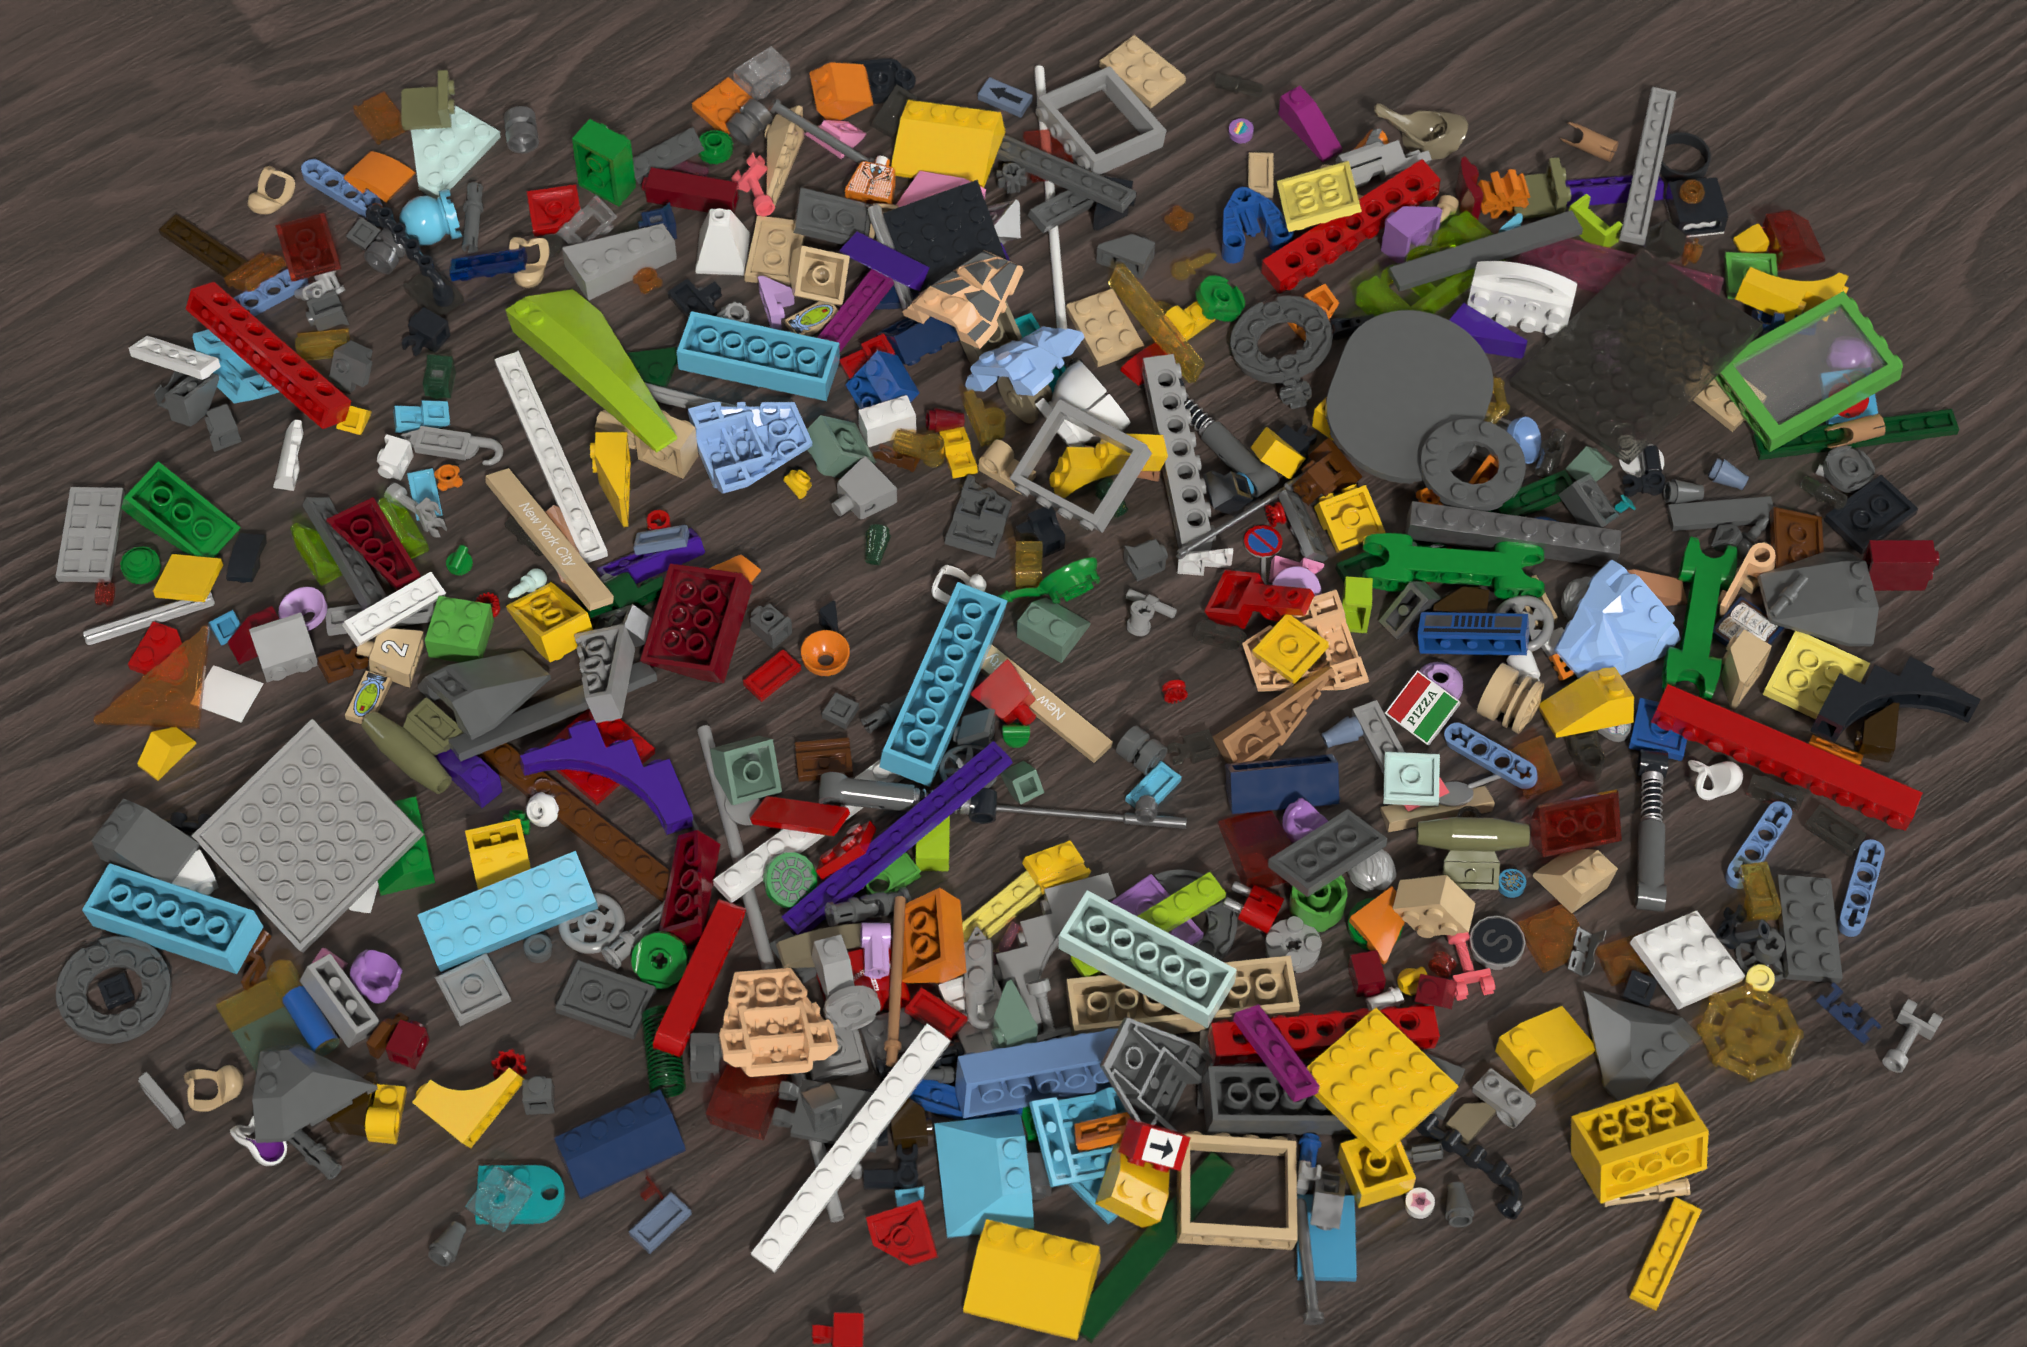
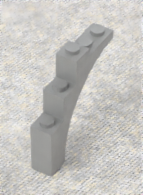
[994,873,1116,1033]

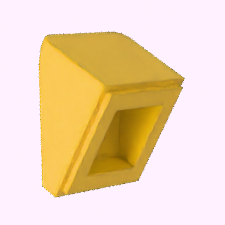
[1733,223,1769,253]
[336,406,372,435]

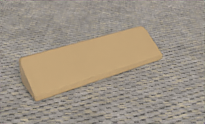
[1380,786,1494,832]

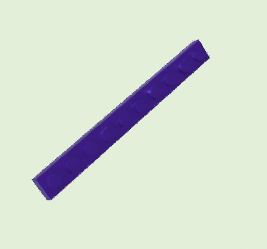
[782,741,1013,935]

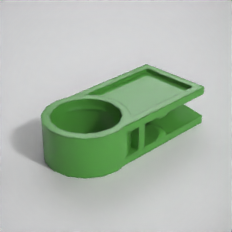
[866,852,921,895]

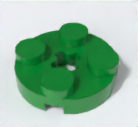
[1195,275,1245,322]
[631,931,689,989]

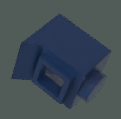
[638,202,677,239]

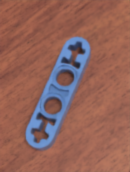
[301,159,382,218]
[233,266,308,317]
[1444,723,1538,789]
[1725,801,1792,889]
[1837,839,1885,937]

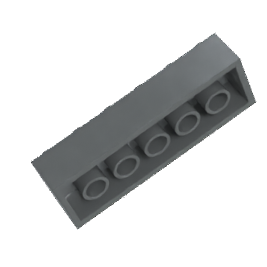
[1202,1066,1354,1135]

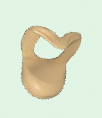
[247,166,295,214]
[509,237,550,288]
[184,1065,244,1112]

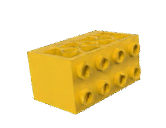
[1571,1082,1709,1204]

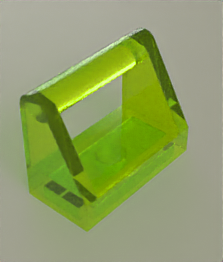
[378,498,429,559]
[290,523,343,586]

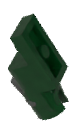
[579,572,664,618]

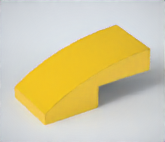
[939,427,978,478]

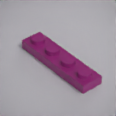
[817,269,894,352]
[1233,1004,1320,1102]

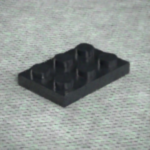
[1824,474,1918,555]

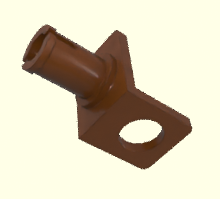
[241,930,272,994]

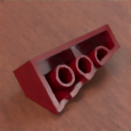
[326,497,421,593]
[659,830,721,947]

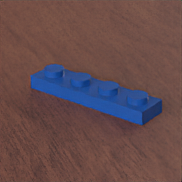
[909,1080,1023,1121]

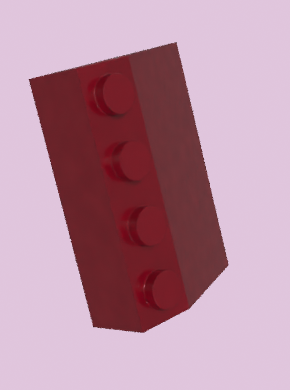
[640,563,753,684]

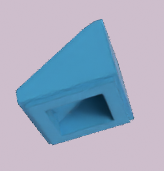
[208,610,241,646]

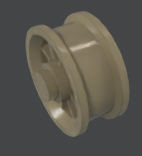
[998,376,1053,424]

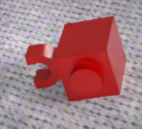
[812,1313,864,1347]

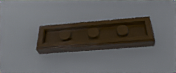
[158,214,251,284]

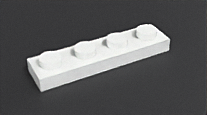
[129,336,221,380]
[342,572,446,647]

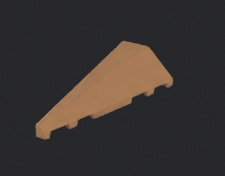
[1212,666,1336,764]

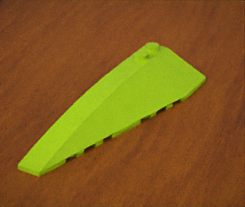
[505,289,677,453]

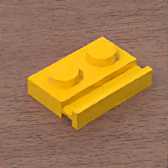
[1022,840,1091,894]

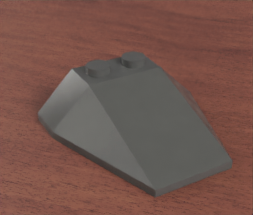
[1757,552,1879,646]
[1100,1017,1213,1131]

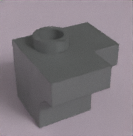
[328,341,373,393]
[690,1033,728,1082]

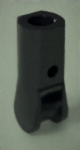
[1330,314,1375,340]

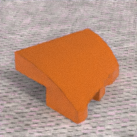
[1349,887,1405,965]

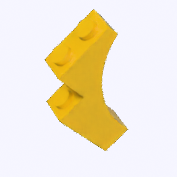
[1735,267,1849,322]
[1050,434,1168,498]

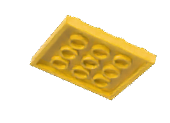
[1306,1008,1459,1159]

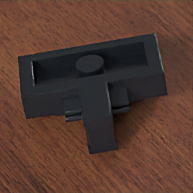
[667,278,722,319]

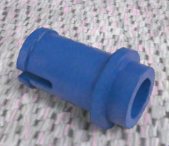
[1299,1133,1322,1168]

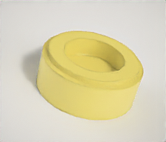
[1745,964,1775,994]

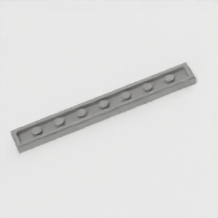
[1620,87,1676,245]

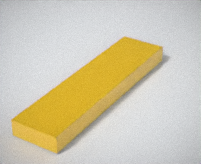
[1629,1197,1702,1311]

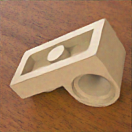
[978,440,1036,495]

